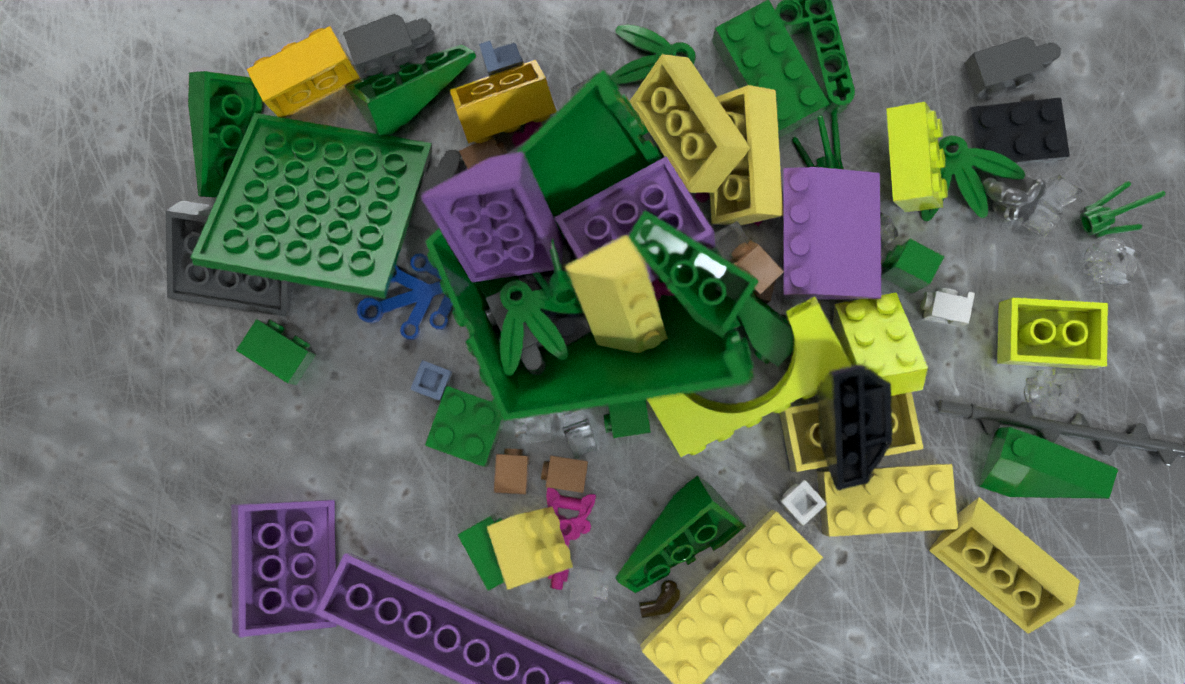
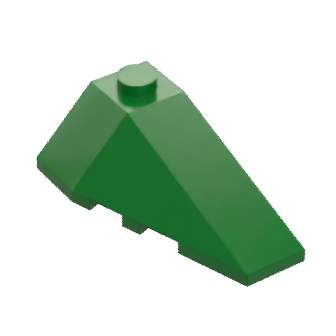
[346,44,476,136]
[188,71,262,197]
[628,210,759,337]
[978,427,1118,499]
[615,475,746,593]

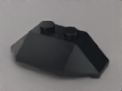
[817,364,892,491]

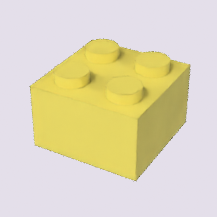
[487,506,573,590]

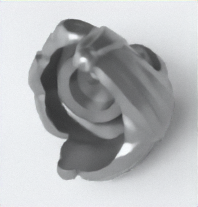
[983,174,1046,221]

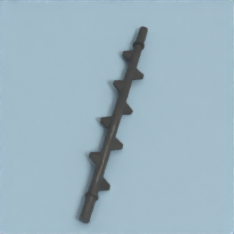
[938,400,1185,466]

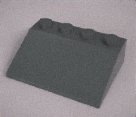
[165,200,294,316]

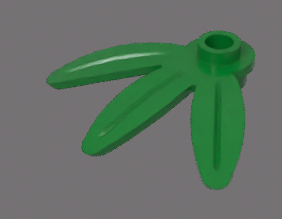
[611,25,696,84]
[921,135,1025,221]
[500,281,584,376]

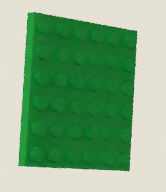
[191,113,432,298]

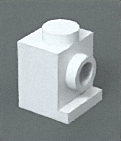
[921,288,975,327]
[780,480,827,526]

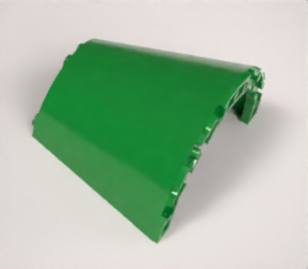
[425,70,754,421]

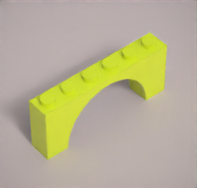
[647,296,852,457]

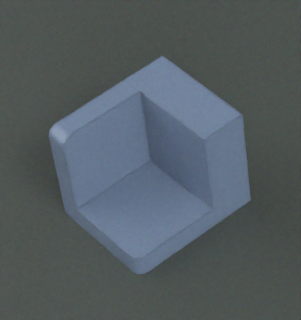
[479,41,523,76]
[410,360,453,401]

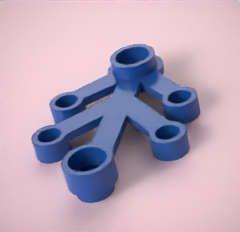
[357,253,453,340]

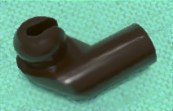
[639,580,680,618]

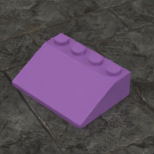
[422,152,564,282]
[554,156,715,282]
[783,167,881,300]
[231,500,337,637]

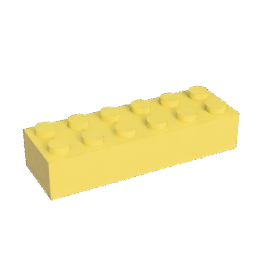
[640,510,823,684]

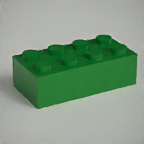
[712,0,829,138]

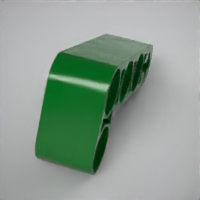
[775,0,855,114]

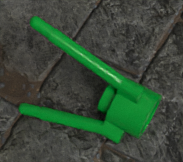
[792,113,844,170]
[1080,181,1166,238]
[532,238,577,306]

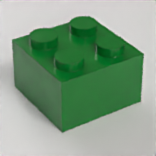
[425,386,505,467]

